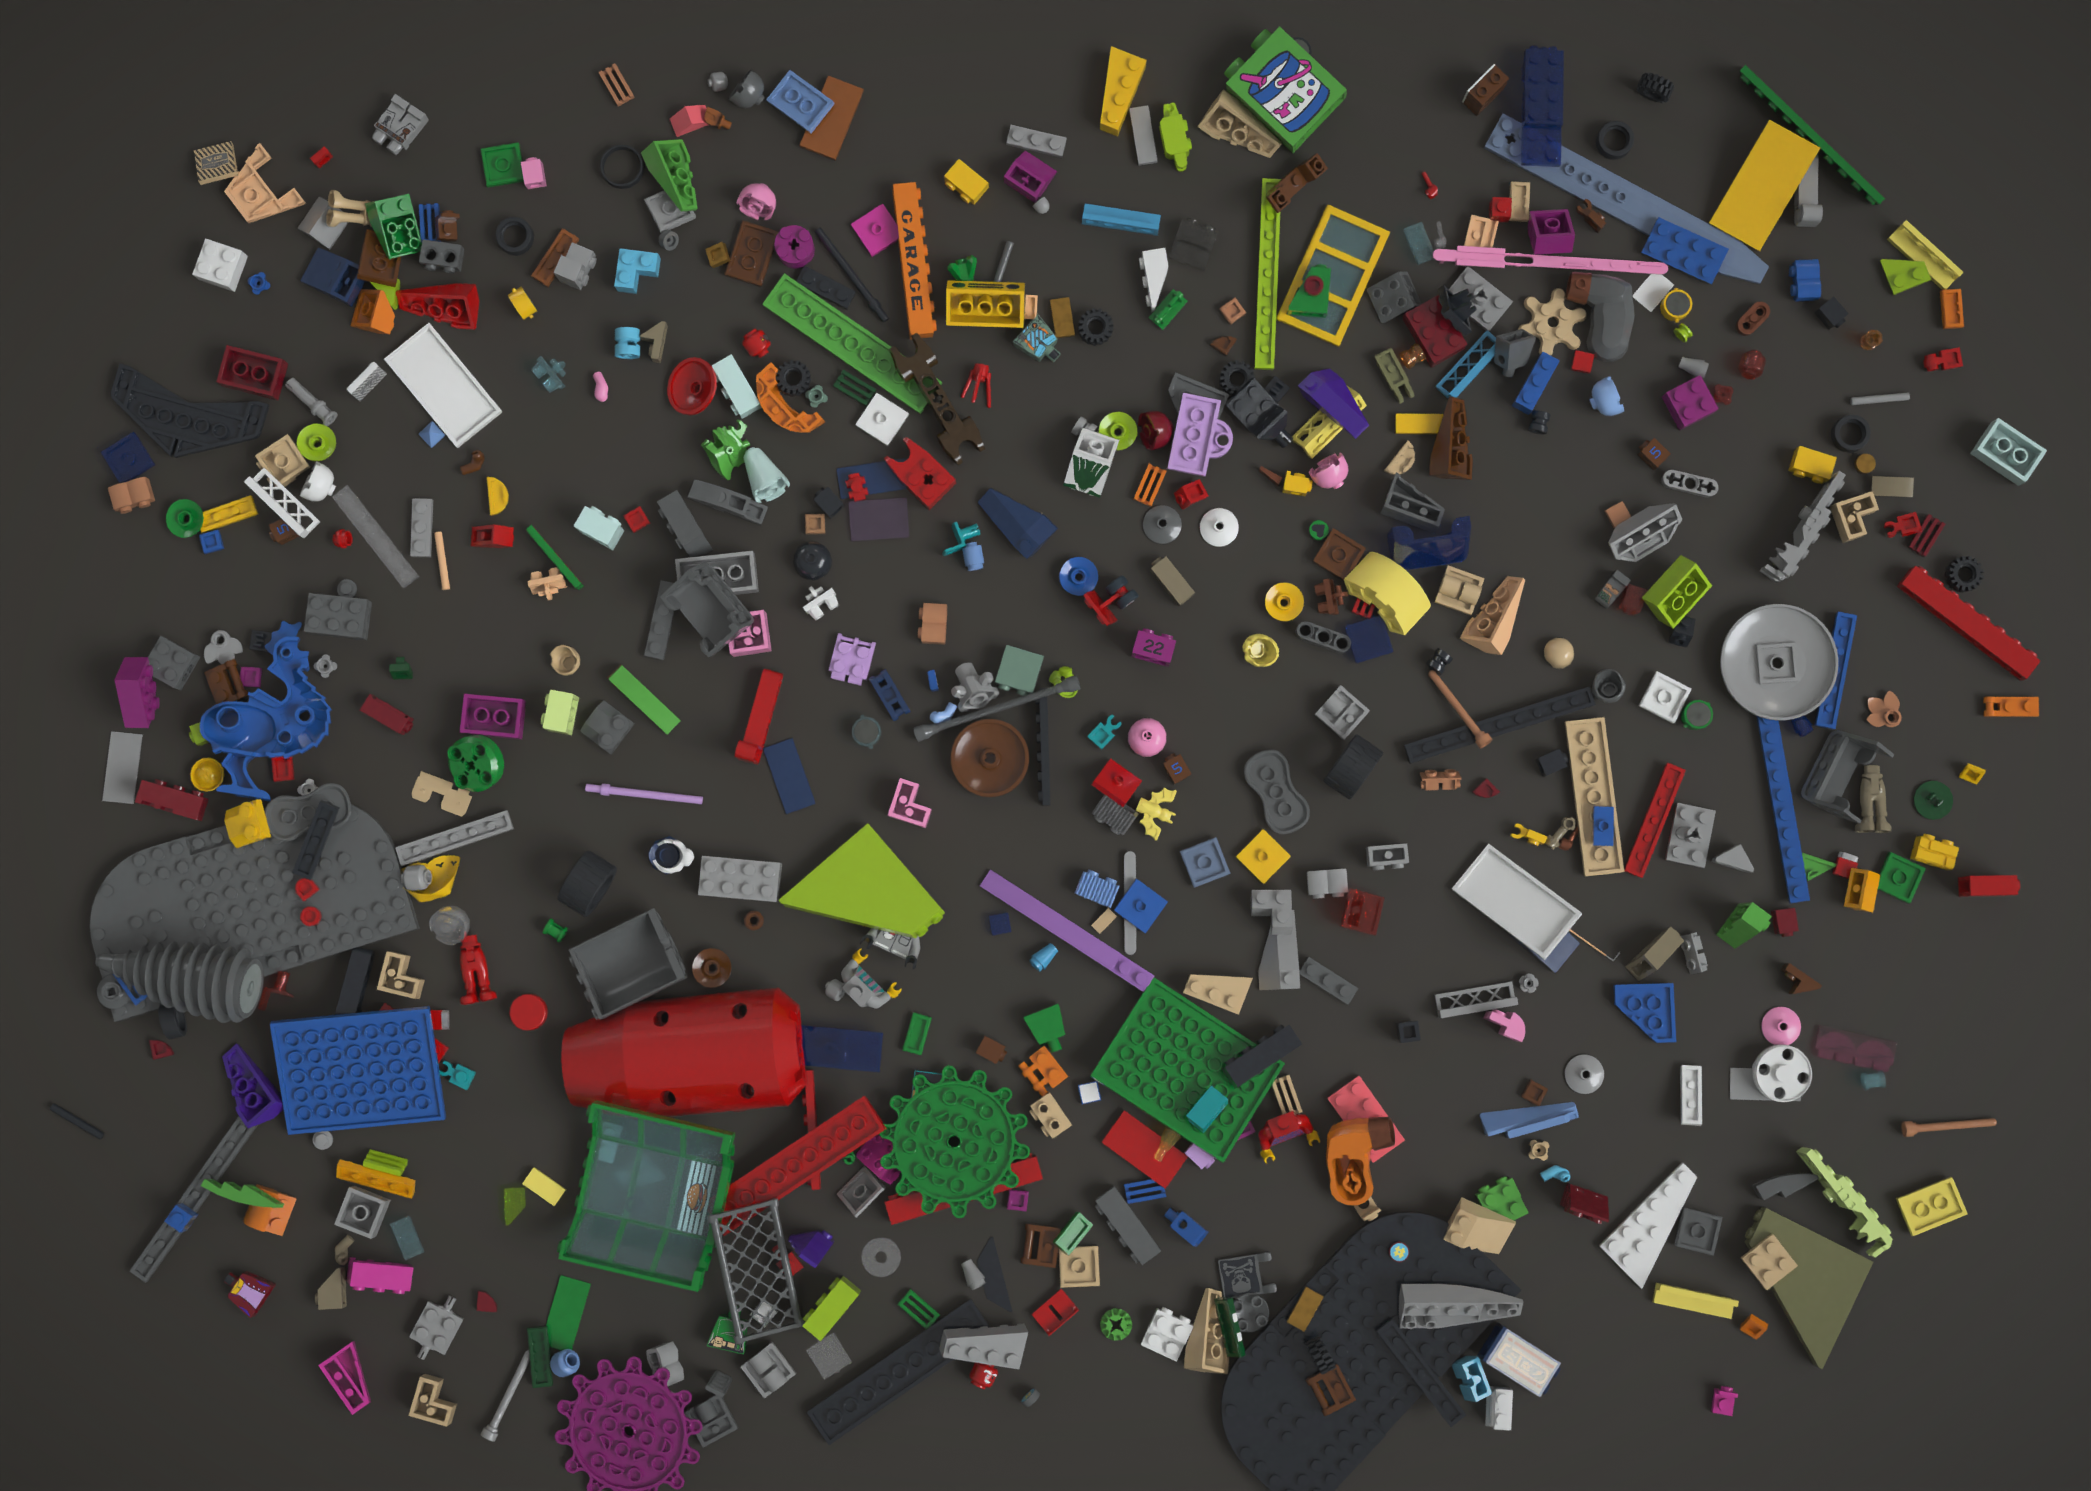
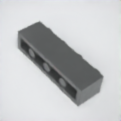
[1095,1186,1161,1265]

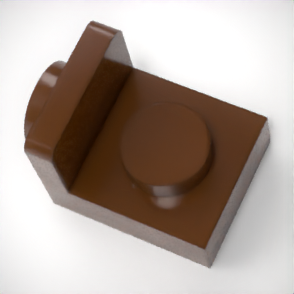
[435,210,460,241]

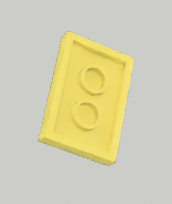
[1896,1177,1968,1236]

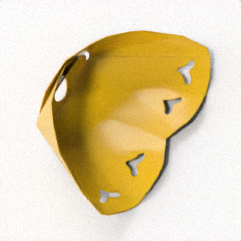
[402,855,460,902]

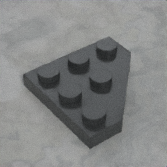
[1168,372,1229,420]

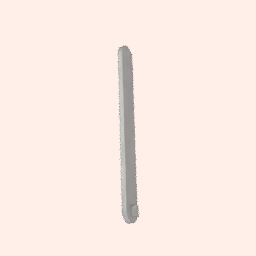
[1124,851,1136,955]

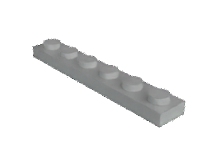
[395,810,514,866]

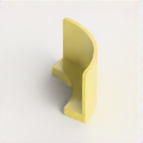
[1344,552,1431,635]

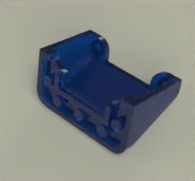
[1387,516,1471,570]

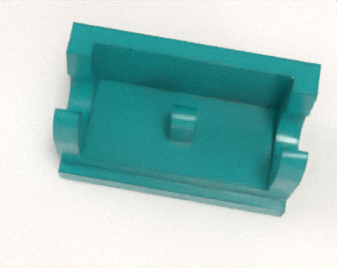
[1186,1086,1228,1133]

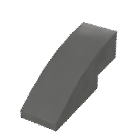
[1752,1173,1819,1200]

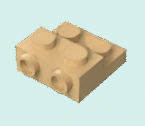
[255,434,310,487]

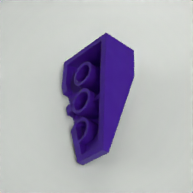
[1298,369,1369,439]

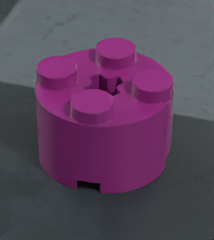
[774,225,815,269]

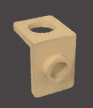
[1353,1197,1381,1221]

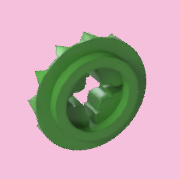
[1100,1308,1132,1341]

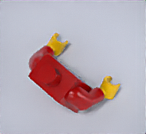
[1259,1111,1320,1163]

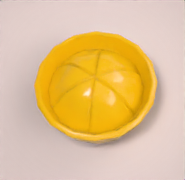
[190,758,224,792]

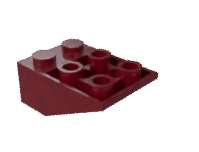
[1560,1183,1609,1224]

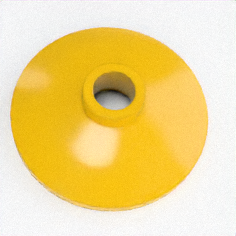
[1265,583,1304,621]

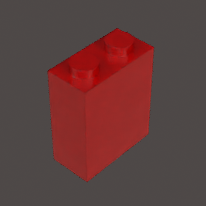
[1958,875,2020,897]

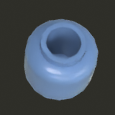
[550,1349,580,1377]

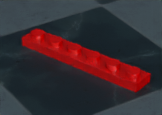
[1624,763,1686,878]
[802,1070,821,1190]

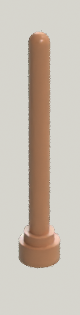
[1428,670,1493,749]
[1901,1118,1997,1137]

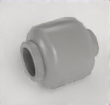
[401,865,432,891]

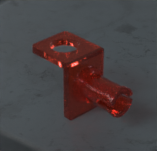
[258,970,294,1011]

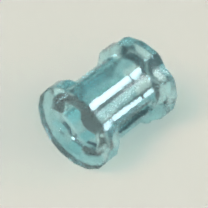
[1861,1070,1886,1091]

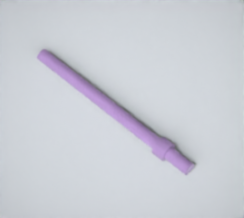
[585,783,703,804]

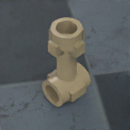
[1545,817,1575,850]

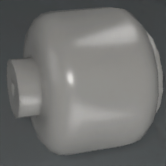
[708,72,728,92]

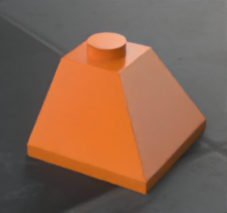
[350,289,395,334]

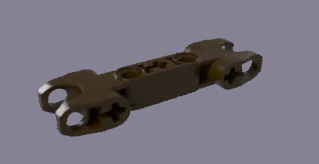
[889,333,985,466]

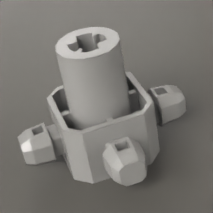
[951,662,999,712]

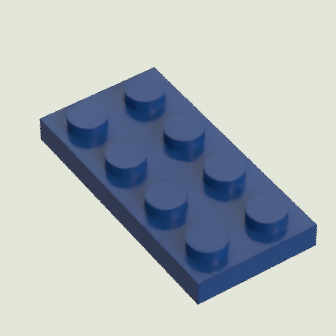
[1641,217,1729,284]

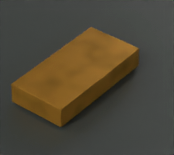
[1050,297,1075,339]
[1287,1287,1323,1332]

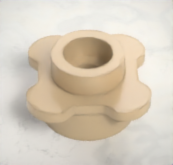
[1528,1140,1549,1161]

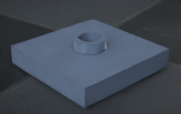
[1180,838,1231,888]

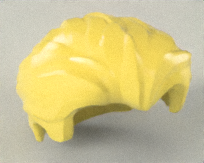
[1242,634,1279,667]

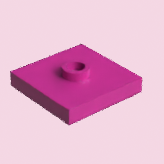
[851,204,899,257]

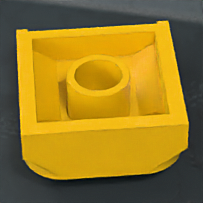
[224,799,271,848]

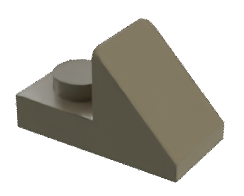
[639,321,668,363]

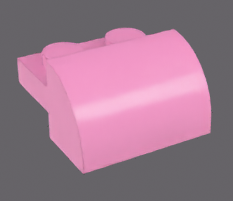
[1483,1009,1525,1042]

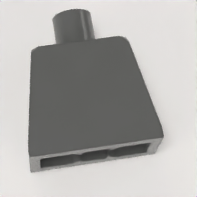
[1494,329,1536,377]

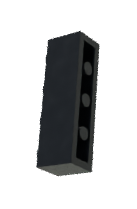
[1222,1025,1302,1089]

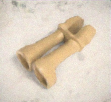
[326,190,373,227]

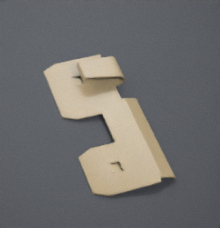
[412,771,472,817]

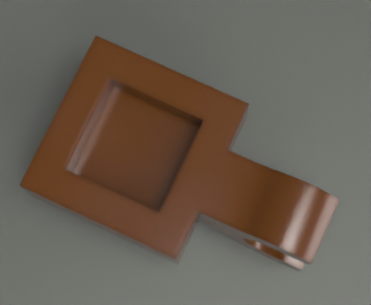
[1576,199,1607,233]

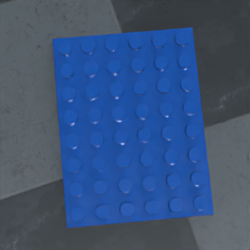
[270,1006,446,1135]

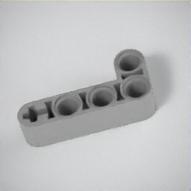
[1794,154,1823,227]

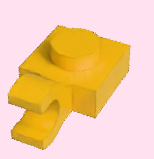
[1510,824,1547,846]

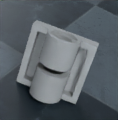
[741,1342,796,1399]

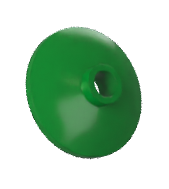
[166,499,204,538]

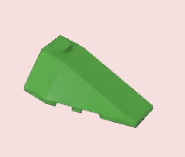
[641,139,698,212]

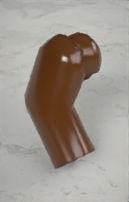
[460,450,484,475]

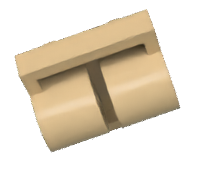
[1434,565,1485,616]

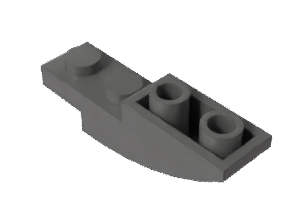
[687,480,768,526]

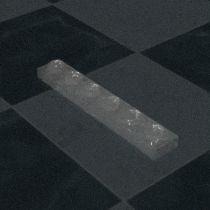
[332,485,420,588]

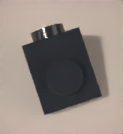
[1669,616,1696,648]

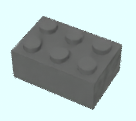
[304,593,372,640]

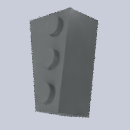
[1380,472,1445,534]

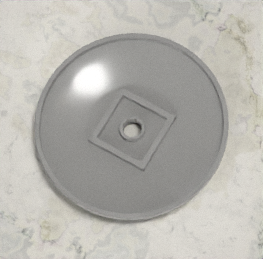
[1720,604,1838,721]

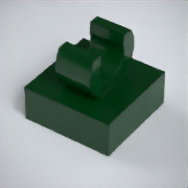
[389,656,413,680]

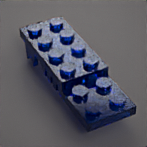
[1521,46,1564,167]
[802,1025,883,1072]

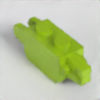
[1159,103,1192,172]

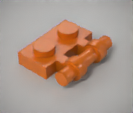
[1018,1045,1068,1097]

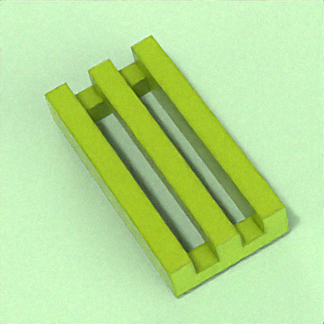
[363,1149,408,1177]

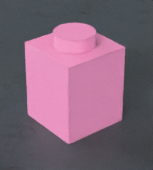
[521,157,547,189]

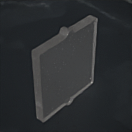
[806,1332,852,1380]

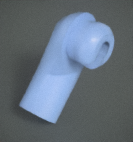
[930,702,958,724]

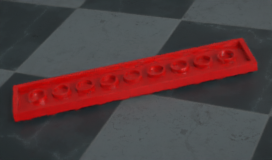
[707,1096,887,1236]

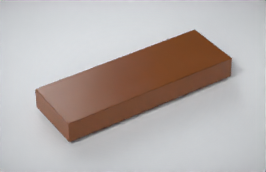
[531,228,580,287]

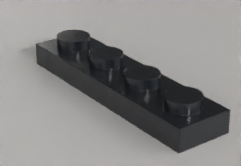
[292,800,340,880]

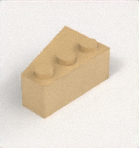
[1183,974,1253,1015]

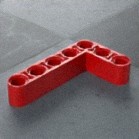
[735,668,783,765]

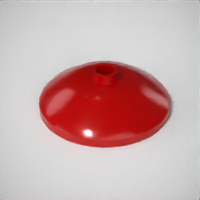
[667,357,717,415]

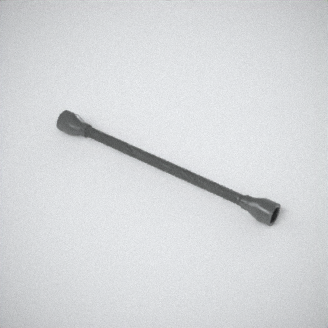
[914,675,1081,742]

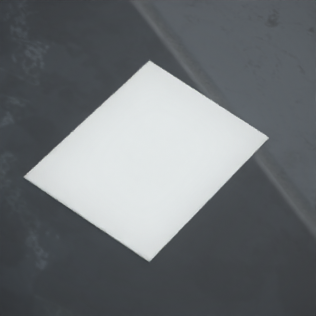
[1633,274,1674,312]

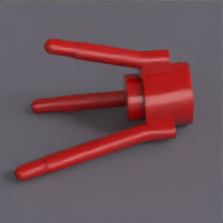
[961,363,991,408]

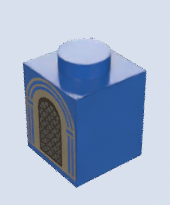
[164,1203,199,1233]

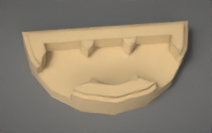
[1384,440,1415,475]

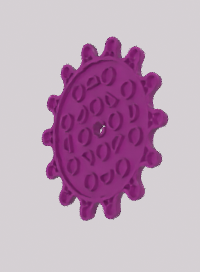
[555,1356,703,1491]

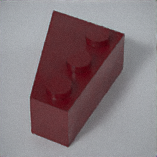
[135,779,209,821]

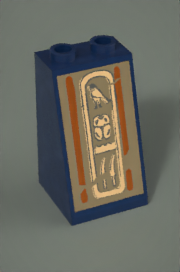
[1477,1322,1561,1397]

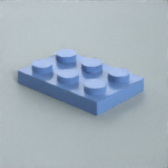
[766,70,835,134]

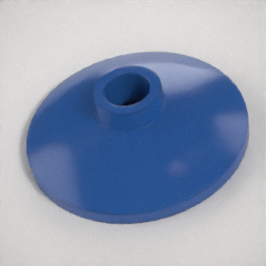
[1059,557,1098,596]

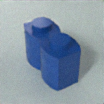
[1789,259,1821,301]

